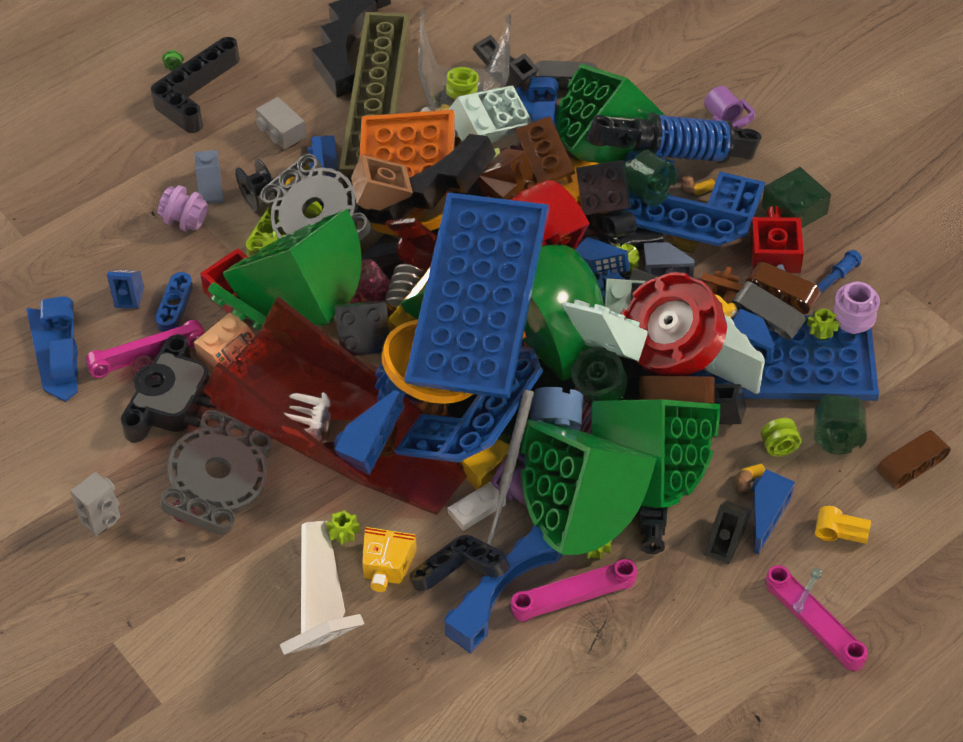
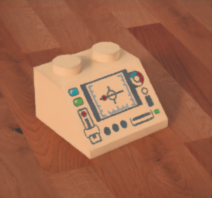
[194,313,268,386]

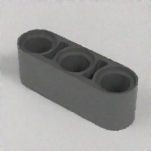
[533,60,598,91]
[732,281,806,340]

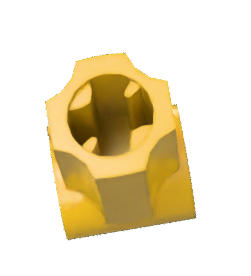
[815,506,871,544]

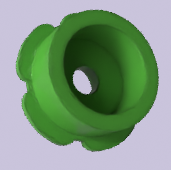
[162,50,184,71]

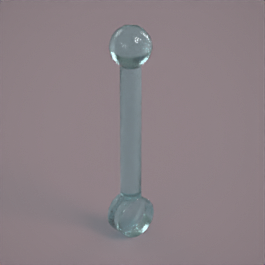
[793,568,822,612]

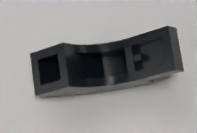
[472,35,539,87]

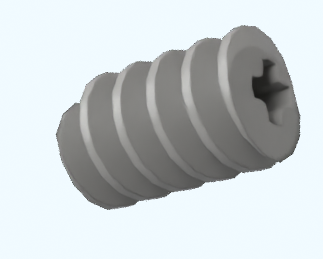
[386,264,423,316]

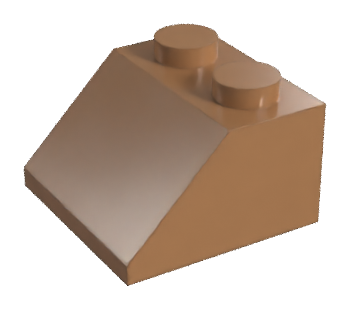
[351,154,413,210]

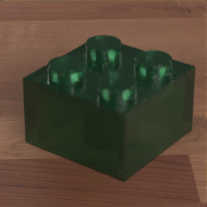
[761,167,831,228]

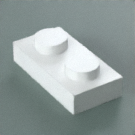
[448,482,506,531]

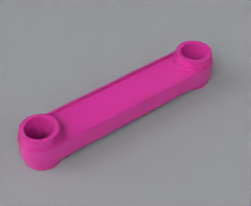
[86,320,205,378]
[510,559,637,622]
[765,565,868,671]

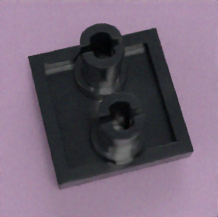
[576,160,631,215]
[335,300,389,357]

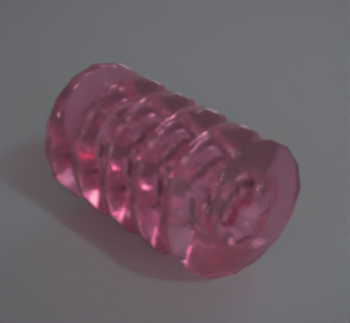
[357,259,391,302]

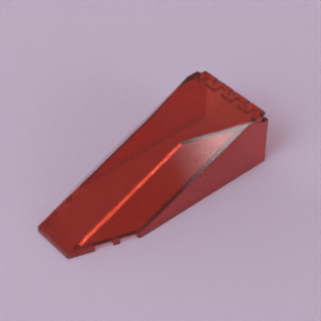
[204,297,467,515]

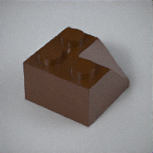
[477,149,538,200]

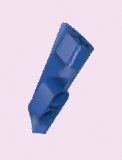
[516,77,559,128]
[26,297,78,402]

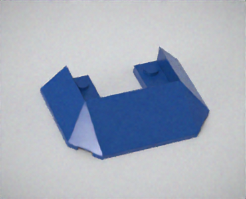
[624,151,765,246]
[395,347,543,462]

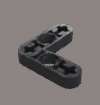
[410,535,510,591]

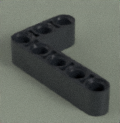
[150,37,240,133]

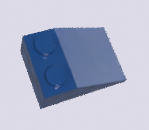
[334,390,405,475]

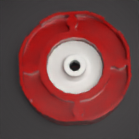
[621,272,727,376]

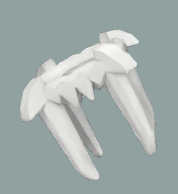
[283,392,331,445]

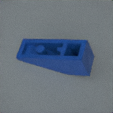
[751,469,795,555]

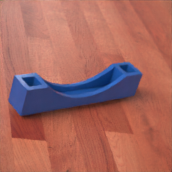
[444,525,564,654]

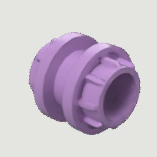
[157,185,208,232]
[833,281,880,334]

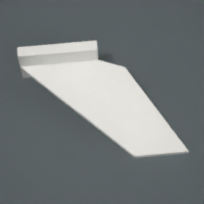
[280,521,364,655]

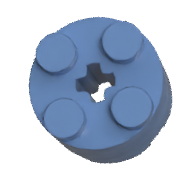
[529,387,583,431]

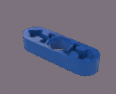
[155,272,193,332]

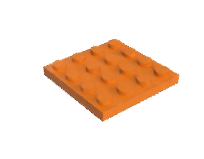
[359,109,455,195]

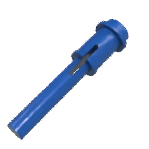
[817,250,862,294]

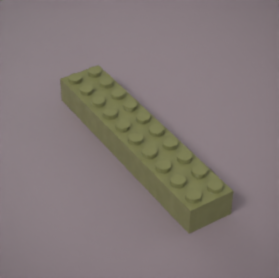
[339,12,410,189]

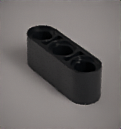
[585,209,637,238]

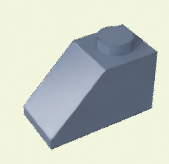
[194,150,224,204]
[643,242,695,278]

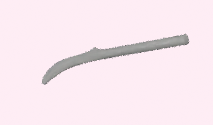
[487,389,534,546]

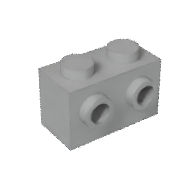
[256,97,306,150]
[70,472,121,536]

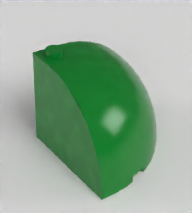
[556,64,665,163]
[223,209,361,329]
[523,244,604,382]
[591,399,720,508]
[521,419,656,555]

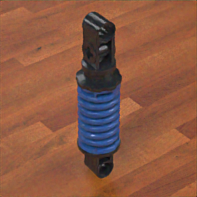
[587,113,762,164]

